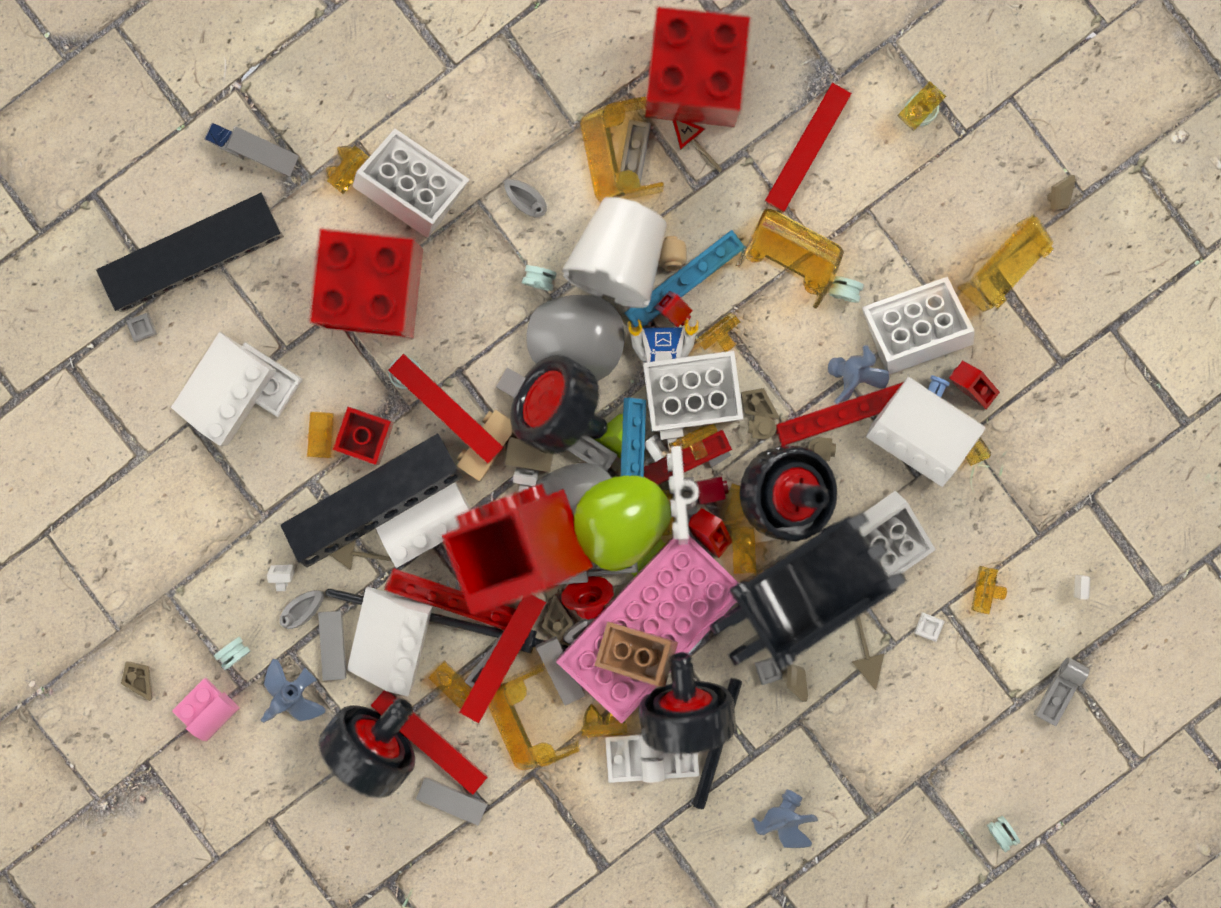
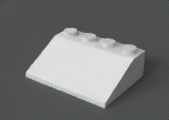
[353,129,470,238]
[862,277,974,375]
[171,332,277,446]
[643,351,743,432]
[866,377,986,487]
[373,475,471,568]
[859,491,936,576]
[347,587,433,697]

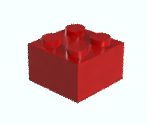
[332,407,394,465]

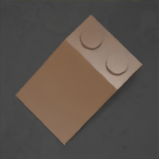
[594,621,678,687]

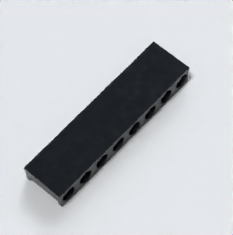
[96,192,284,312]
[280,433,463,568]

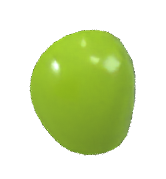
[574,476,671,571]

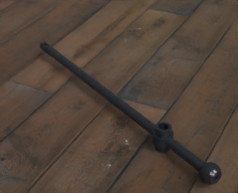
[325,588,569,653]

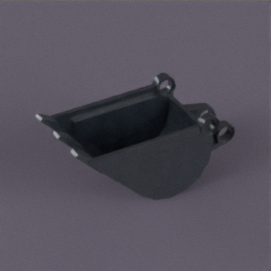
[710,512,907,670]

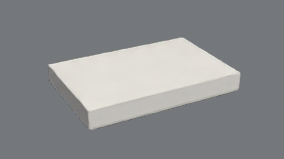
[242,342,303,417]

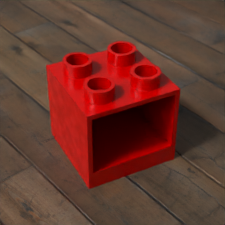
[645,6,751,127]
[309,228,423,339]
[442,484,593,615]

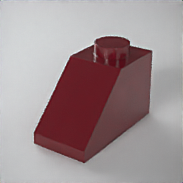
[694,476,729,505]

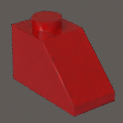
[654,291,693,328]
[949,360,1000,410]
[687,508,733,558]

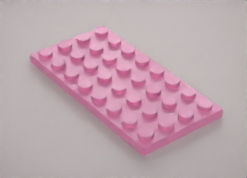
[556,534,738,723]

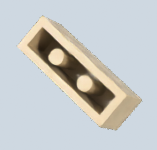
[457,409,513,481]

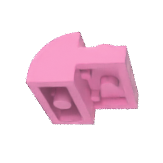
[172,678,240,741]

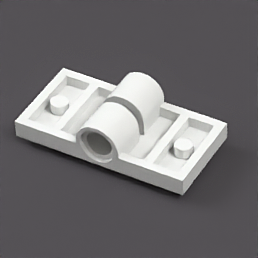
[667,446,699,545]
[605,733,699,783]

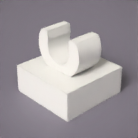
[659,428,684,450]
[644,434,669,463]
[513,467,539,492]
[267,565,295,591]

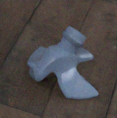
[828,345,889,404]
[261,659,326,723]
[752,789,818,848]

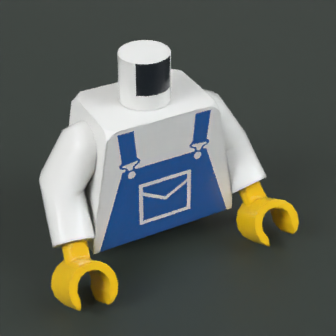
[627,319,699,362]

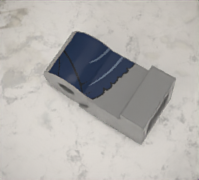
[204,123,245,160]

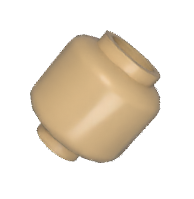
[659,236,687,271]

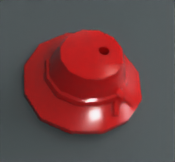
[561,576,614,619]

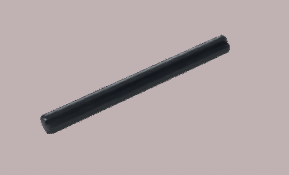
[693,678,742,809]

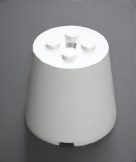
[562,197,667,308]

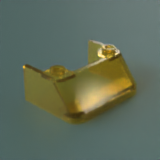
[580,96,664,203]
[736,209,844,309]
[957,214,1054,312]
[488,663,580,770]

